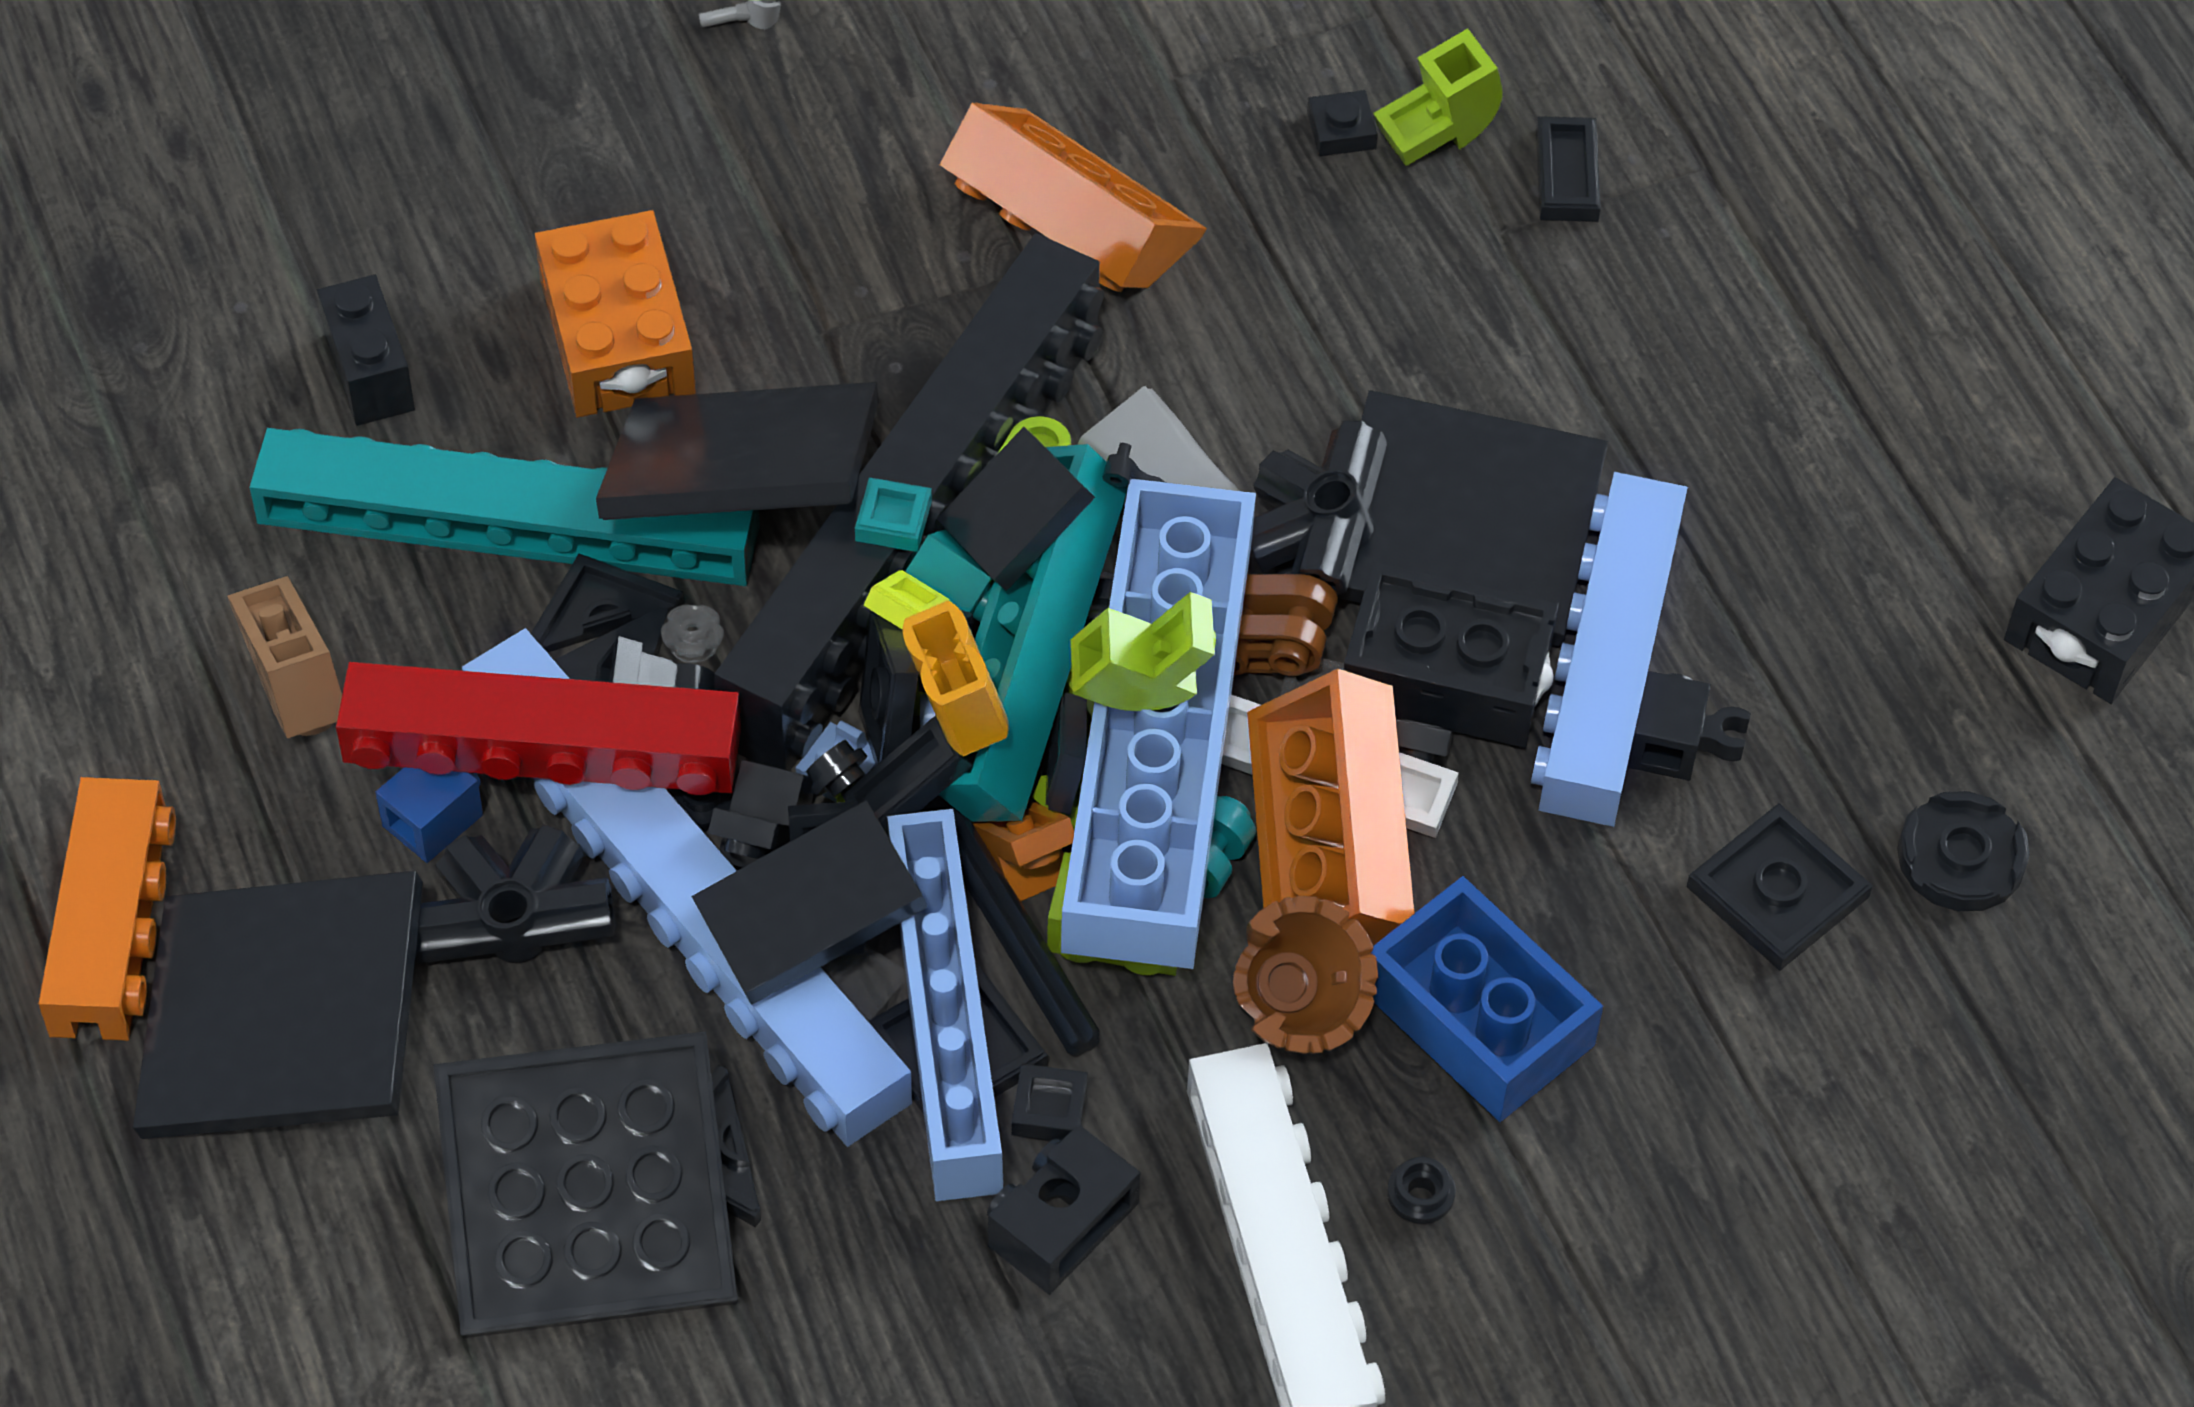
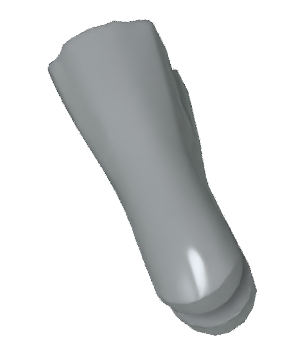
[1077,386,1255,517]

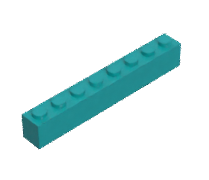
[249,428,760,587]

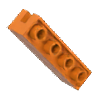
[38,777,176,1041]

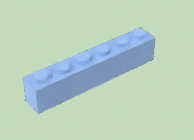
[1531,472,1688,827]
[887,809,1003,1201]

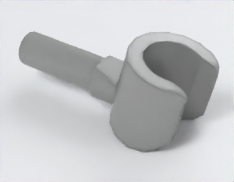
[699,0,781,29]

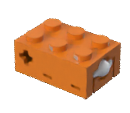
[534,210,696,418]

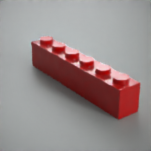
[336,662,741,795]

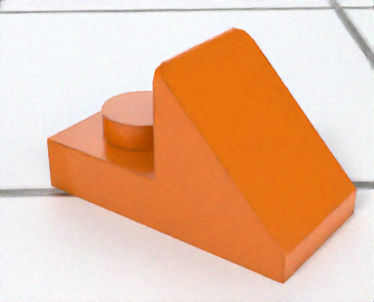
[972,800,1074,901]

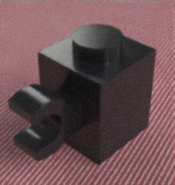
[1627,671,1751,781]

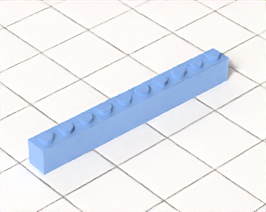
[462,628,912,1147]

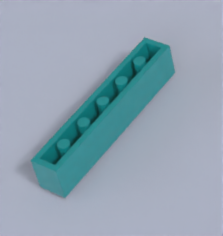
[939,444,1128,822]

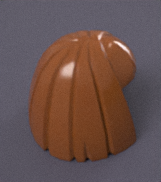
[1232,896,1378,1054]

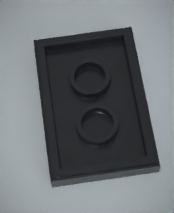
[691,800,928,1005]

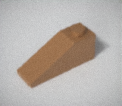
[228,576,342,738]

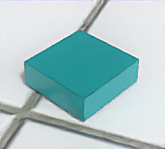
[855,477,932,552]

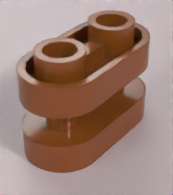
[1234,574,1338,676]

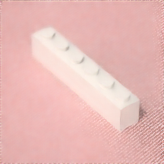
[1187,1043,1385,1407]

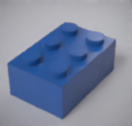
[1371,876,1603,1122]

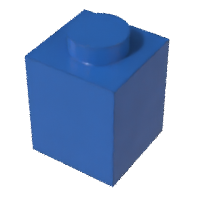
[375,768,483,863]

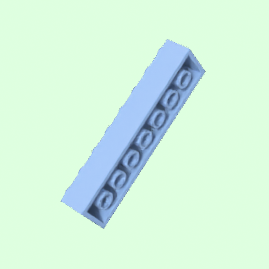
[1061,479,1256,969]

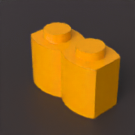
[903,600,1009,756]

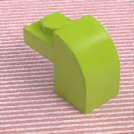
[1373,29,1503,166]
[1070,592,1216,711]

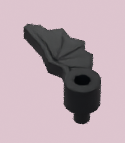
[1102,443,1167,488]

